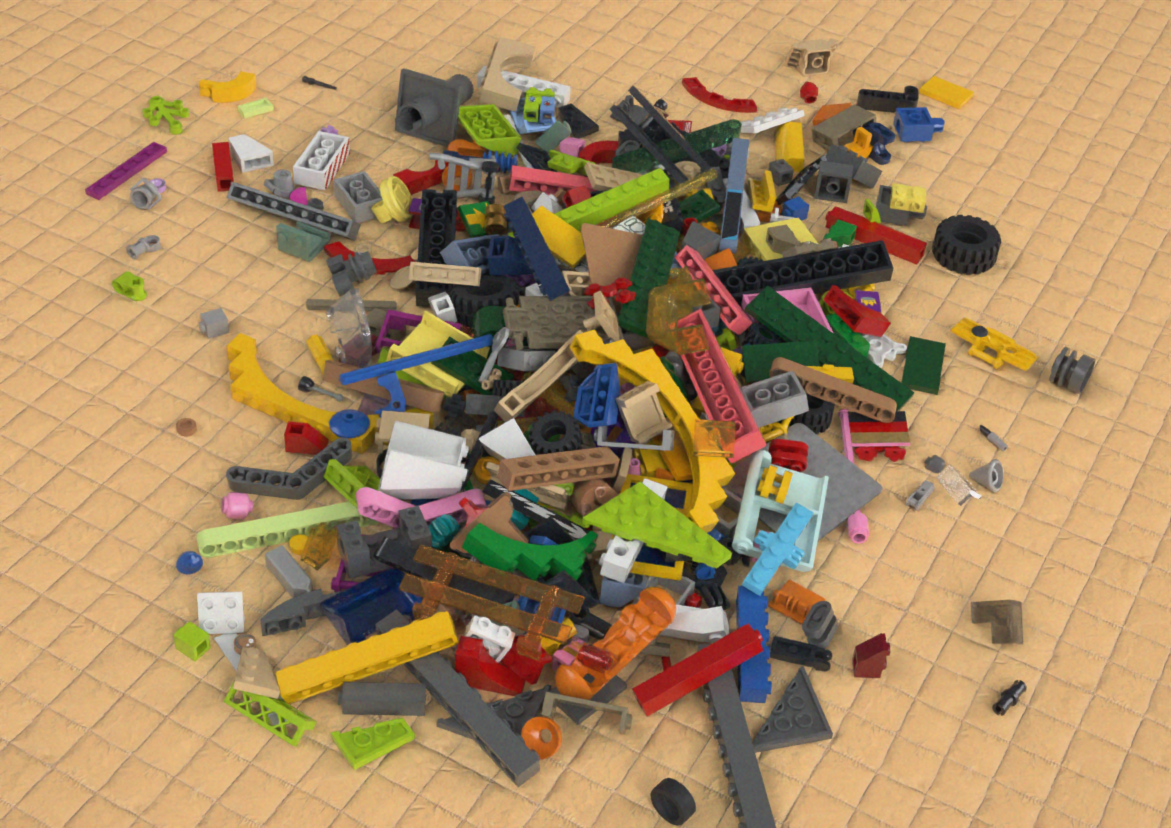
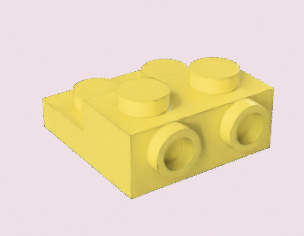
[890,183,926,213]

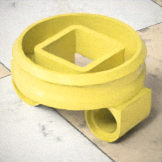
[371,176,413,223]

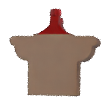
[450,492,528,553]

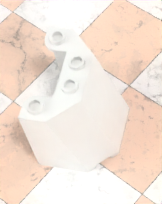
[378,421,469,499]

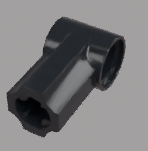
[569,604,612,640]

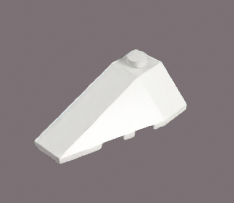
[658,606,730,643]

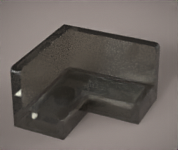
[971,599,1023,645]

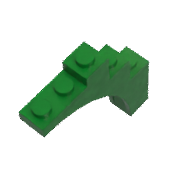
[462,523,598,581]

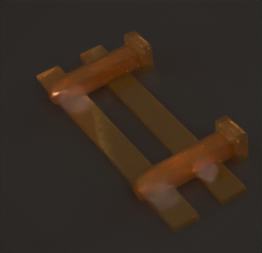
[399,544,585,661]

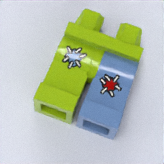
[523,87,555,123]

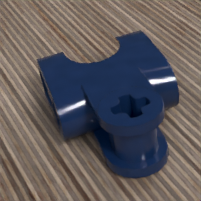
[852,122,895,165]

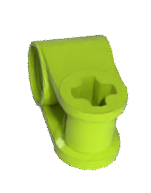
[112,271,147,301]

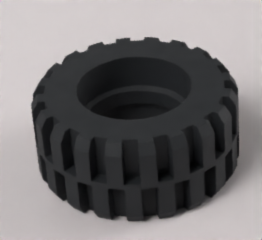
[932,215,1001,275]
[451,275,521,329]

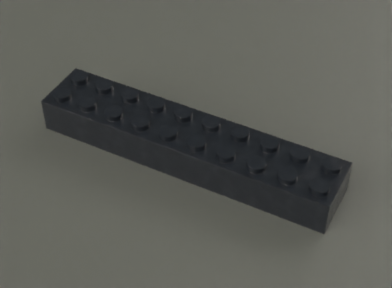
[712,240,894,307]

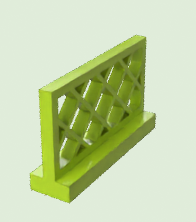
[323,459,405,519]

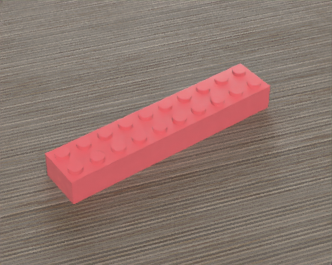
[668,309,767,464]

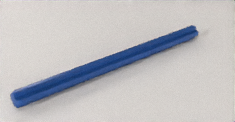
[339,334,493,385]

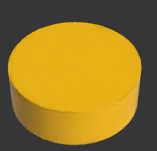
[289,534,310,555]

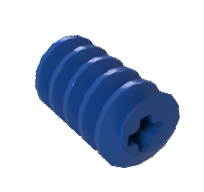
[483,150,518,174]

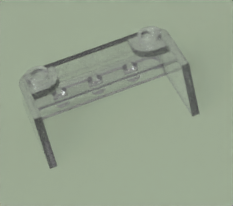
[326,288,372,368]

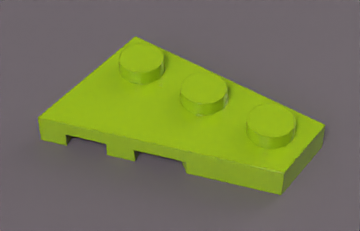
[331,718,415,770]

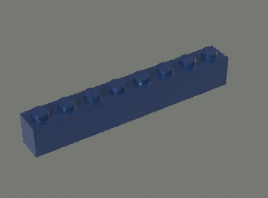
[504,197,570,301]

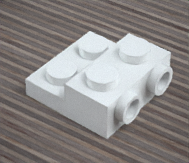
[454,615,515,663]

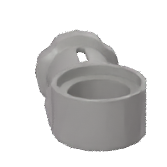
[126,235,161,260]

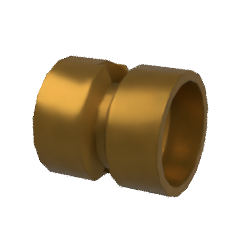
[485,204,507,236]

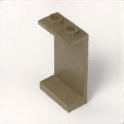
[811,104,876,150]
[541,692,633,734]

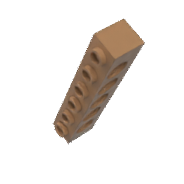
[497,446,620,491]

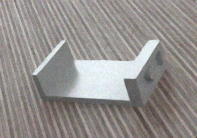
[594,426,675,451]

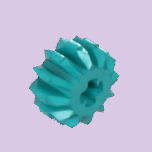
[428,514,460,549]

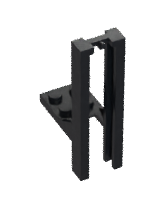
[610,86,712,191]

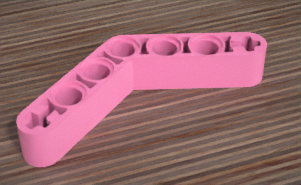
[355,487,487,528]

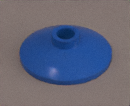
[330,409,369,438]

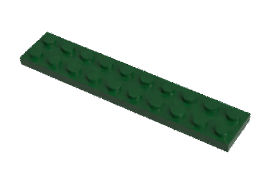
[618,218,680,340]
[744,286,914,411]

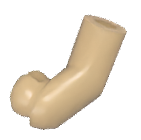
[482,368,502,390]

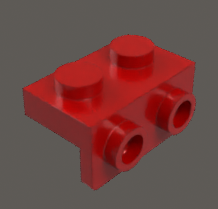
[500,635,553,685]

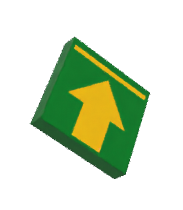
[457,201,489,238]

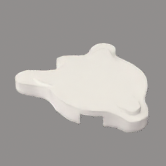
[860,333,907,368]

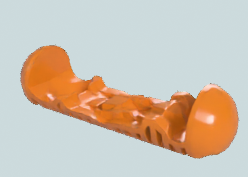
[555,587,676,700]

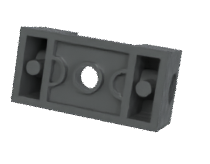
[336,506,432,579]

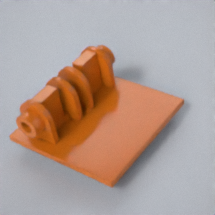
[768,579,825,624]

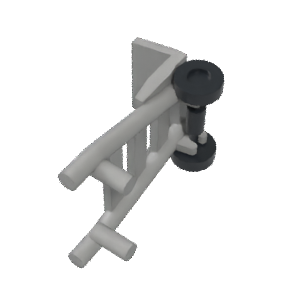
[429,153,499,205]

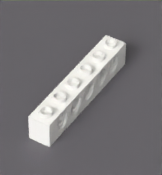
[477,66,571,108]
[599,478,668,583]

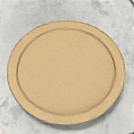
[390,266,414,289]

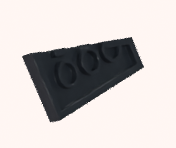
[776,155,827,205]

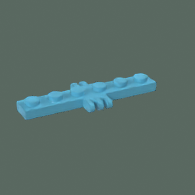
[742,502,814,596]

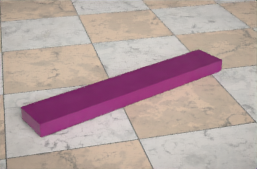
[85,142,167,200]

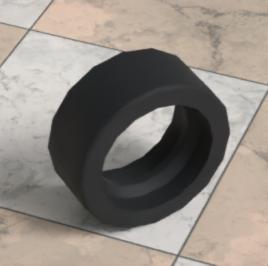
[650,778,696,826]

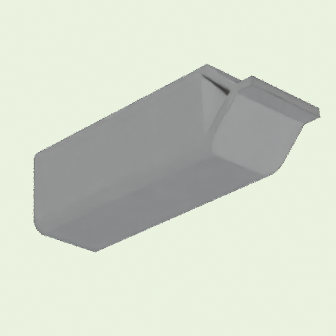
[265,545,313,598]

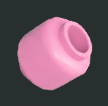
[221,492,253,519]

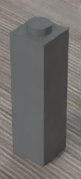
[338,682,426,716]

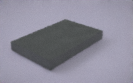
[549,674,627,725]

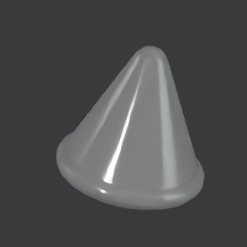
[969,459,1004,493]

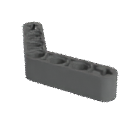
[226,437,353,500]

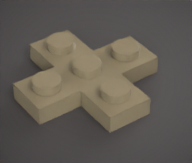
[782,238,838,258]

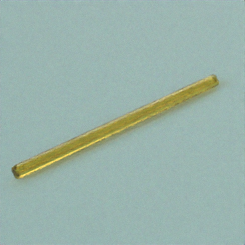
[596,169,718,228]

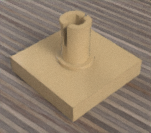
[583,291,620,341]
[608,447,633,495]

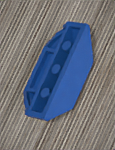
[573,363,621,428]

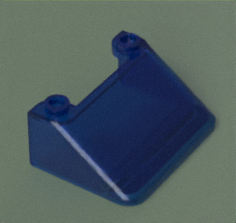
[320,569,430,645]

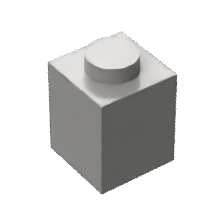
[198,308,229,339]

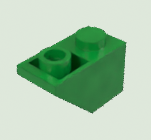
[823,220,857,248]

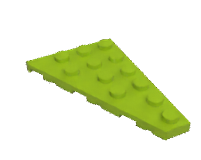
[582,482,732,568]

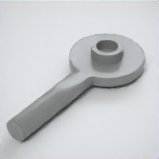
[478,327,509,383]

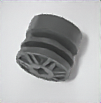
[1049,346,1096,394]

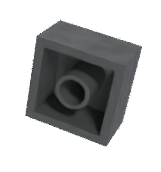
[814,161,853,203]

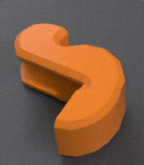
[447,139,485,157]

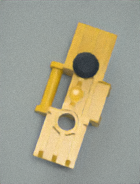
[950,318,1039,371]

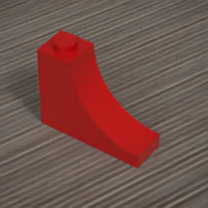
[823,285,891,337]
[455,636,526,696]

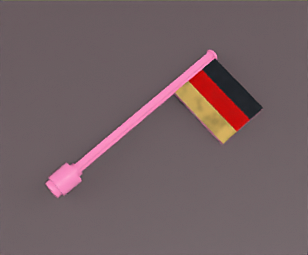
[838,409,910,544]

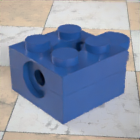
[893,107,945,142]

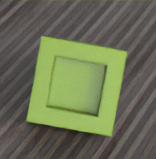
[716,327,737,351]

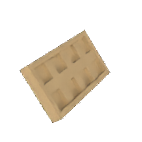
[584,162,643,191]

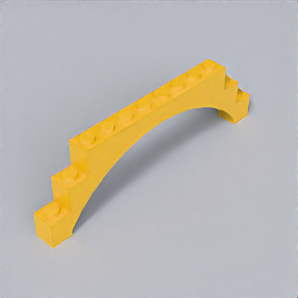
[569,330,735,533]
[227,333,433,455]

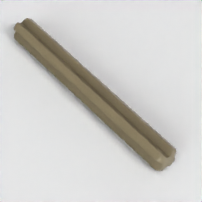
[306,299,397,312]

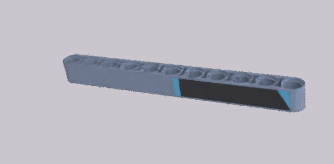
[719,138,749,254]

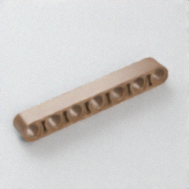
[769,357,897,423]
[323,360,444,412]

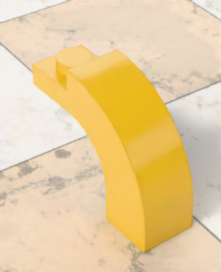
[199,71,256,103]

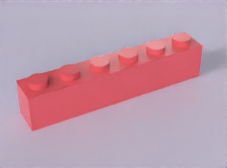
[509,165,596,196]
[674,245,753,335]

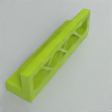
[223,682,317,746]

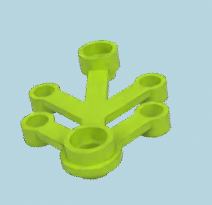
[142,96,189,135]

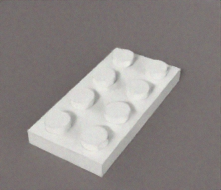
[735,107,805,133]

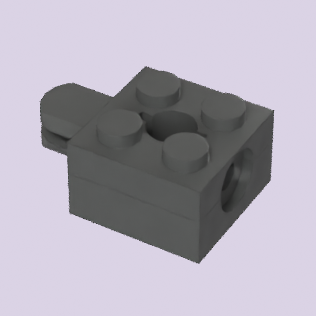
[876,185,927,226]

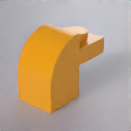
[844,127,873,158]

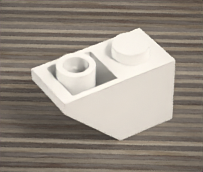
[428,292,457,323]

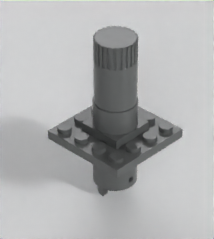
[395,68,474,147]

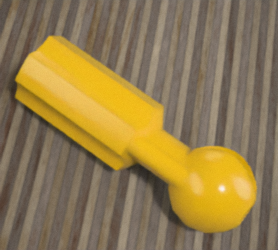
[306,334,334,376]

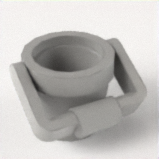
[264,169,294,197]
[130,178,162,210]

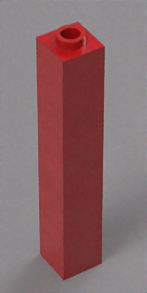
[825,206,927,265]
[632,623,763,717]

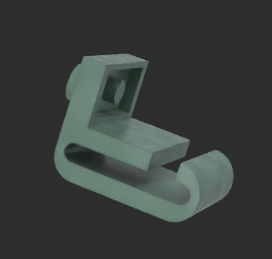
[276,222,331,262]

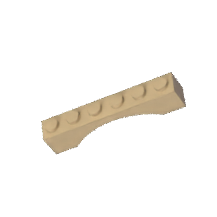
[494,330,583,422]

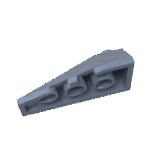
[599,572,647,607]

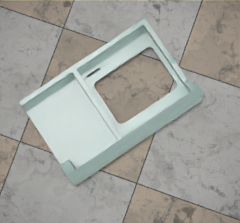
[732,450,829,572]

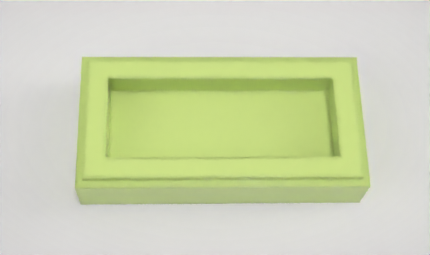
[237,98,274,119]

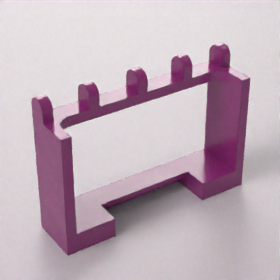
[376,309,461,354]

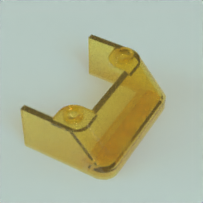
[646,278,711,355]

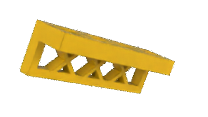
[748,170,776,213]

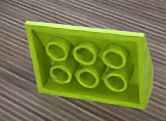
[458,104,521,156]

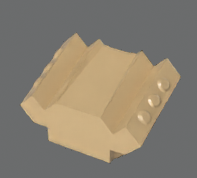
[783,38,838,77]

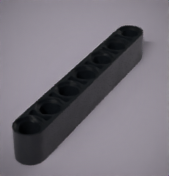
[373,537,515,609]

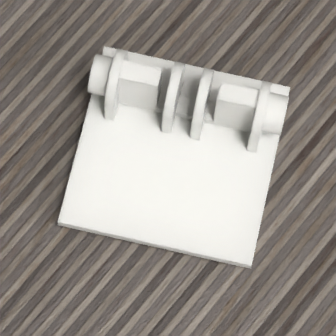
[197,591,245,634]

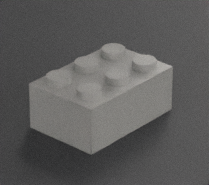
[334,171,383,223]
[740,371,809,428]

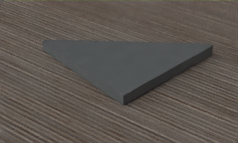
[753,666,833,753]
[437,685,551,740]

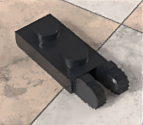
[770,636,833,672]

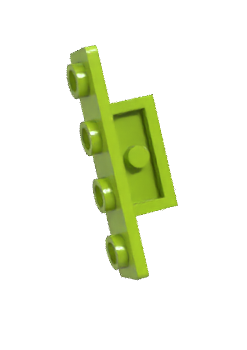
[547,149,595,176]

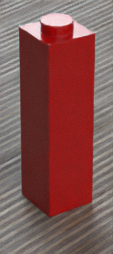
[212,142,234,192]

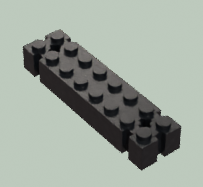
[415,189,457,307]

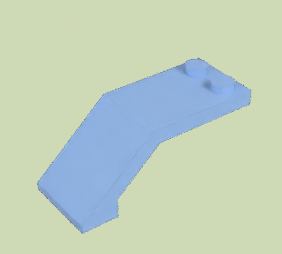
[508,98,556,135]

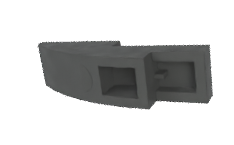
[260,589,347,636]

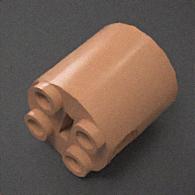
[570,478,618,517]

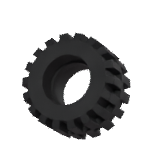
[789,393,835,434]
[529,410,583,455]

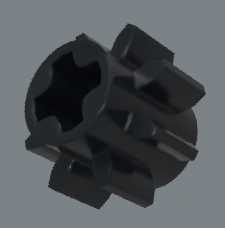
[444,394,466,418]

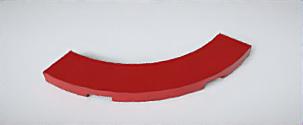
[682,77,757,113]
[324,241,415,275]

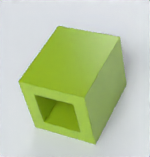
[173,621,211,661]

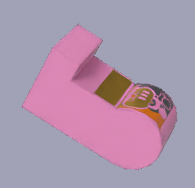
[552,636,591,671]

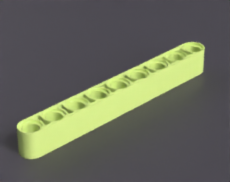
[196,502,380,558]

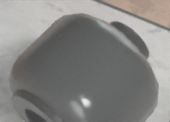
[924,455,945,473]

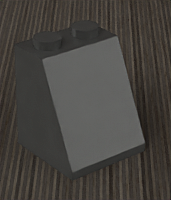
[681,221,721,278]

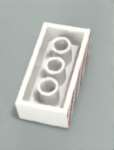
[293,131,350,190]

